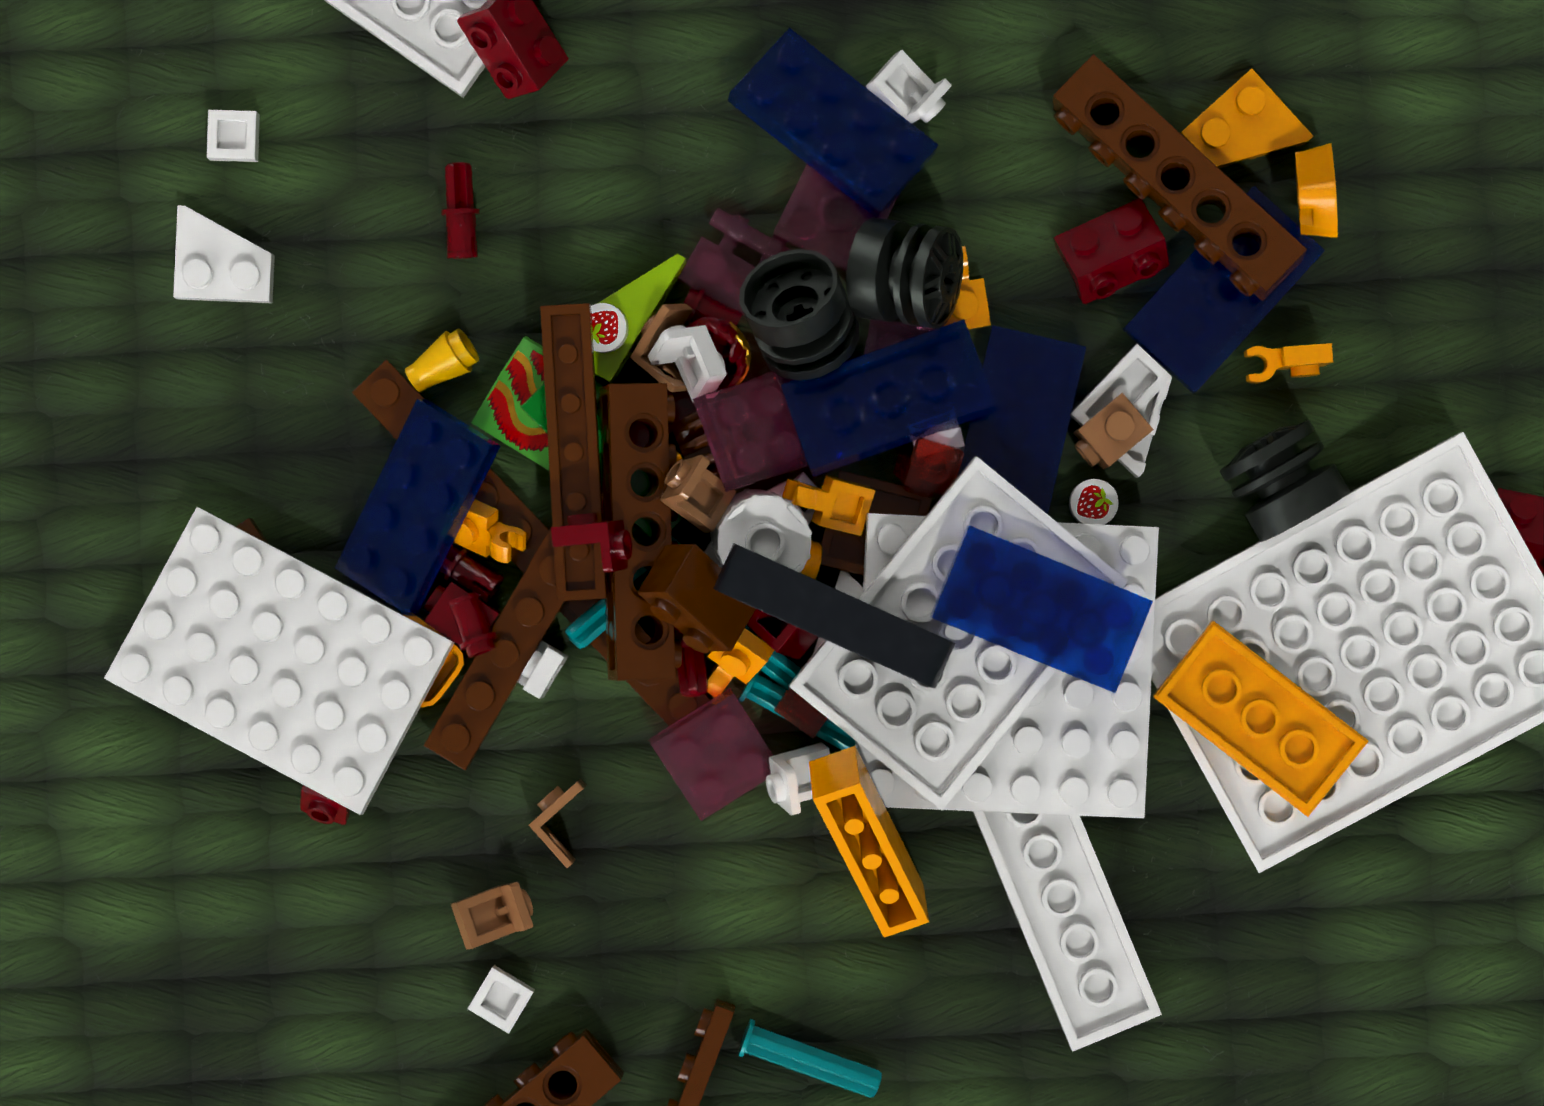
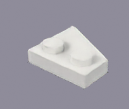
[173,205,275,303]
[1069,344,1172,478]

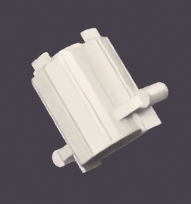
[704,472,817,573]

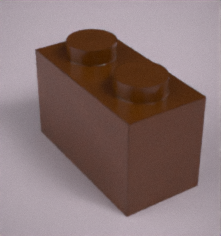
[637,544,756,653]

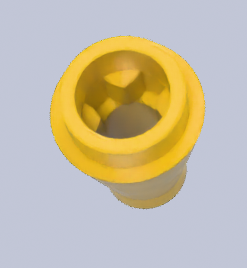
[405,328,479,393]

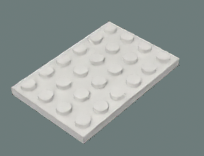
[788,456,1129,811]
[104,507,455,815]

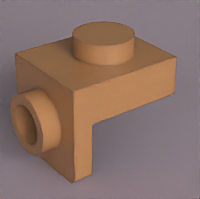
[1073,393,1154,469]
[660,455,737,533]
[451,882,533,950]

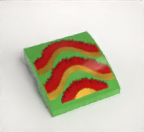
[471,336,605,471]

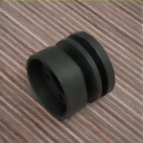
[846,217,963,329]
[739,249,859,381]
[1219,420,1350,542]

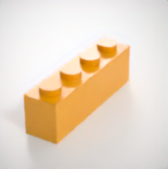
[809,746,929,938]

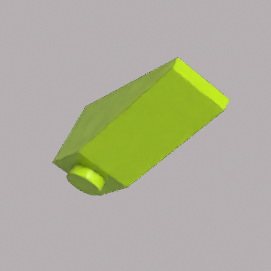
[594,253,687,384]

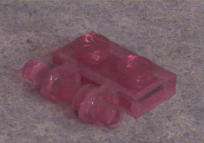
[678,208,792,317]

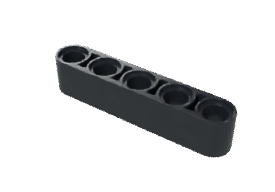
[713,543,956,689]

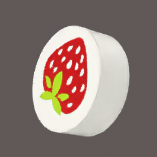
[591,303,629,353]
[1069,479,1119,525]

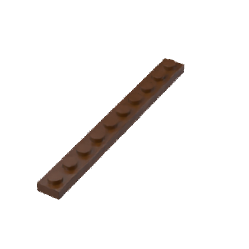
[352,359,717,740]

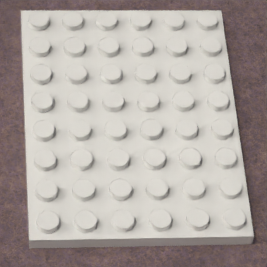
[1151,432,1544,873]

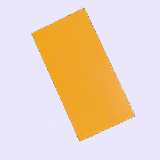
[1152,620,1368,817]

